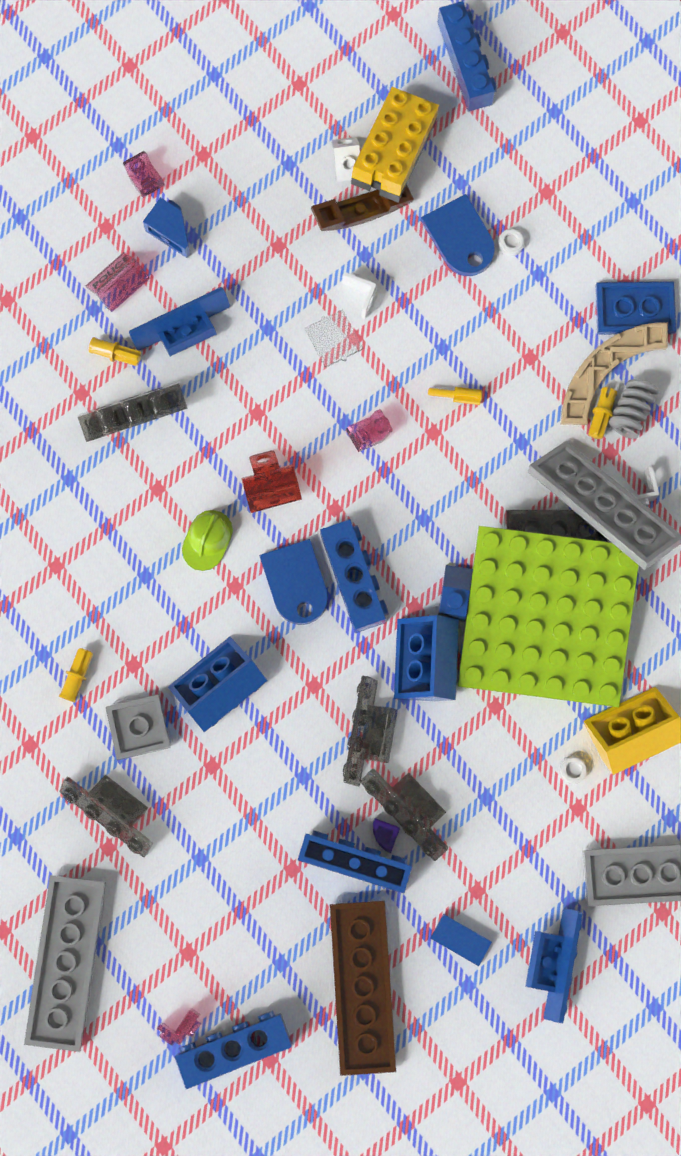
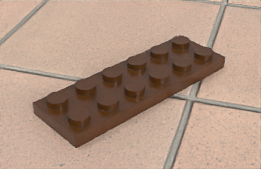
[330,901,396,1076]

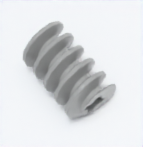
[609,379,659,439]

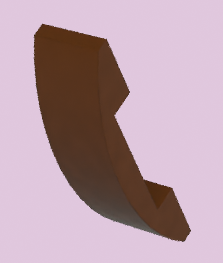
[311,185,414,231]

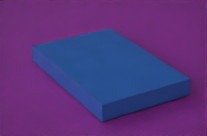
[595,281,676,335]

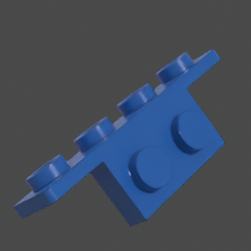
[129,287,230,357]
[525,908,583,1024]

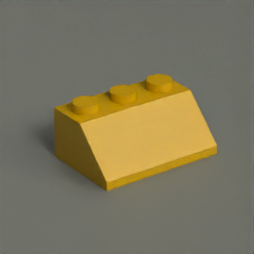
[584,687,681,775]

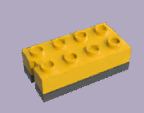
[351,87,439,202]

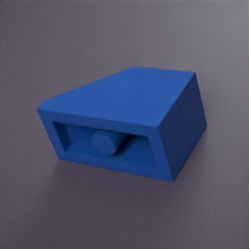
[143,197,190,258]
[438,565,472,622]

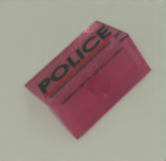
[86,252,150,312]

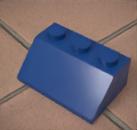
[394,615,459,701]
[168,637,268,732]

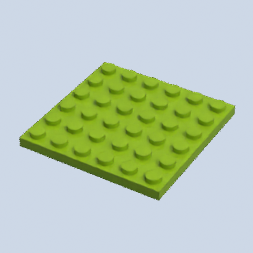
[458,526,639,707]

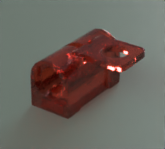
[241,450,302,513]

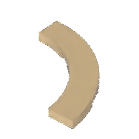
[560,322,668,425]

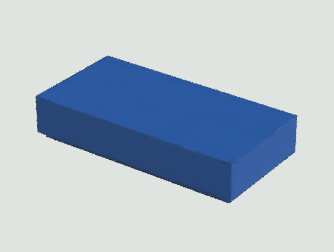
[430,914,492,966]

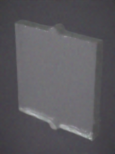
[305,309,363,368]

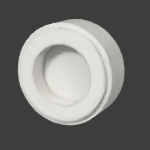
[498,229,525,256]
[559,756,587,784]

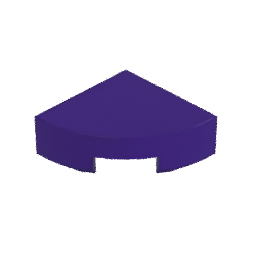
[373,818,400,853]

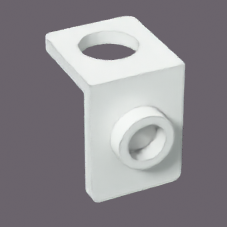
[332,137,360,182]
[342,272,377,318]
[634,466,659,506]

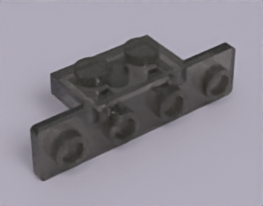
[343,676,398,787]
[360,768,449,861]
[59,775,153,857]

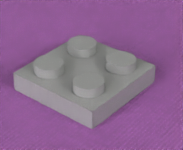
[105,694,171,760]

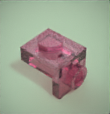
[123,151,165,197]
[345,409,393,452]
[157,1008,201,1046]

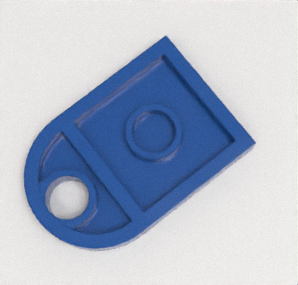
[421,194,495,276]
[259,539,328,625]

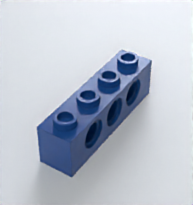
[320,519,389,634]
[174,1011,293,1089]

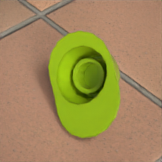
[182,510,233,571]

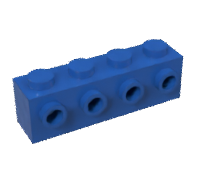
[437,1,497,112]
[298,830,412,893]

